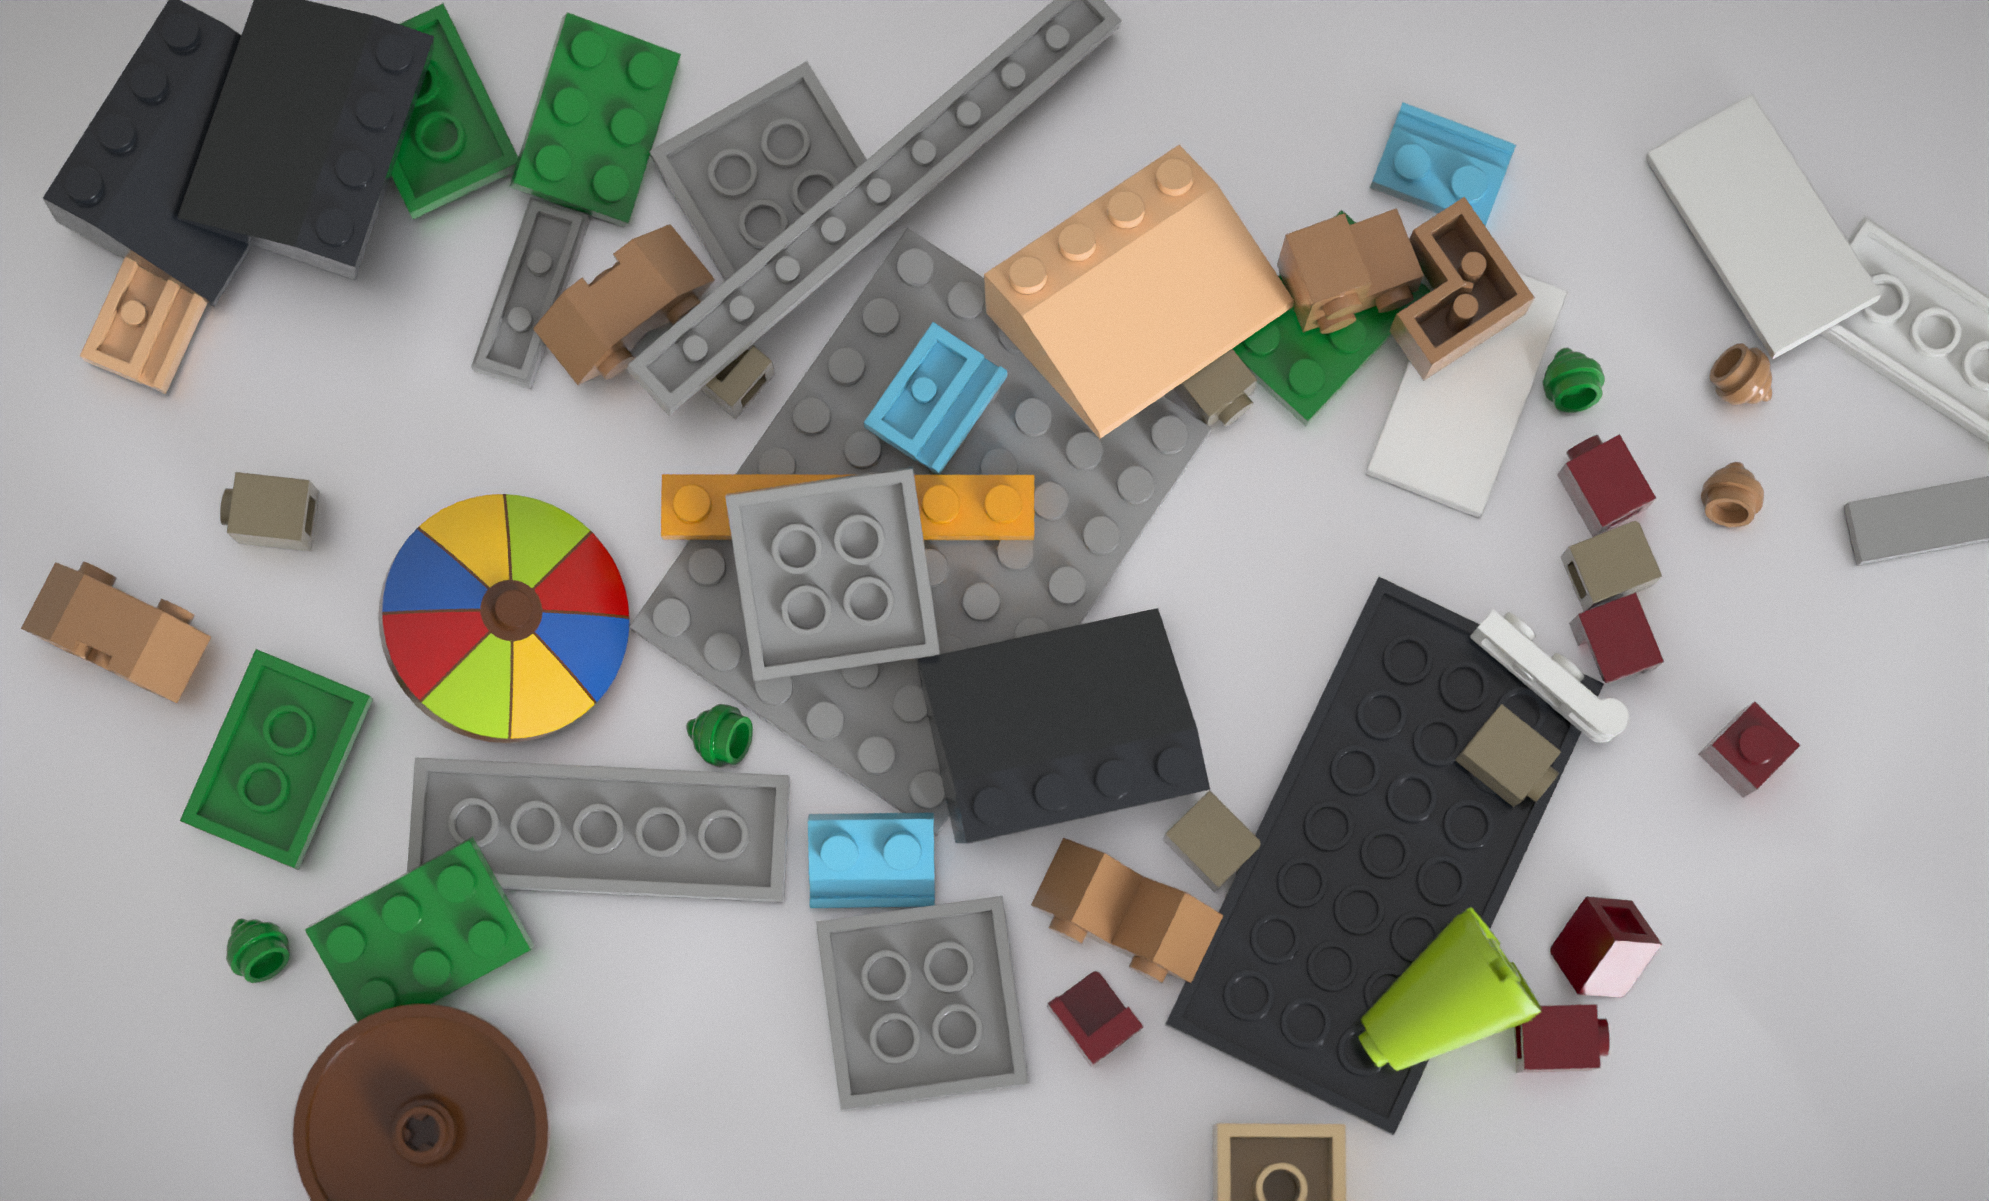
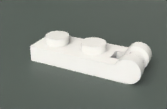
[1470,609,1630,743]

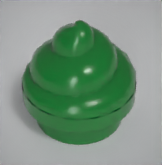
[1542,347,1605,413]
[686,704,753,767]
[226,918,290,983]

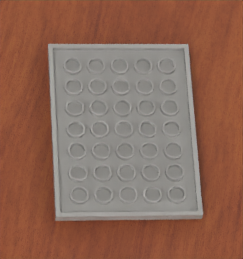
[629,228,1212,836]

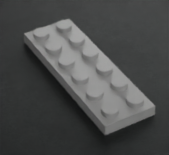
[407,758,790,902]

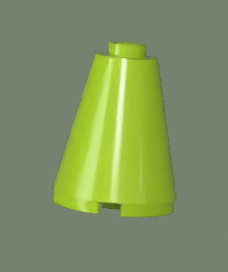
[1358,907,1542,1071]

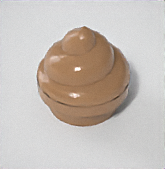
[1709,343,1773,405]
[1701,462,1764,527]

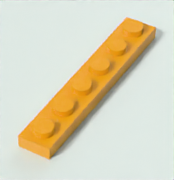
[661,474,1034,540]

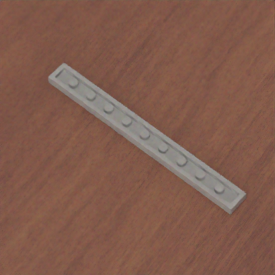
[627,0,1122,416]

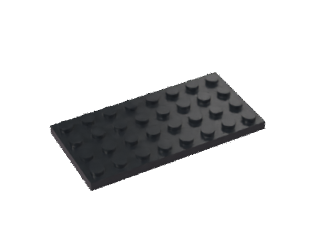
[1165,577,1604,1136]

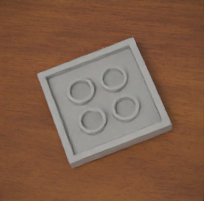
[649,61,900,281]
[725,467,940,681]
[816,896,1029,1111]

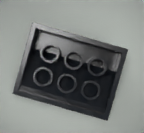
[43,0,253,307]
[177,0,434,280]
[916,608,1210,844]

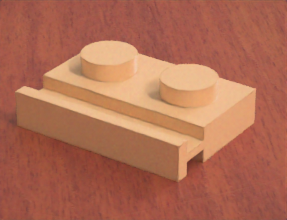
[80,256,207,394]

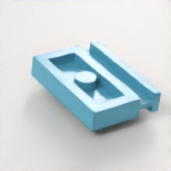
[1370,102,1516,226]
[864,322,1008,475]
[808,812,935,908]

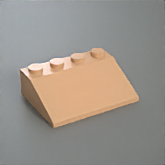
[984,145,1294,439]

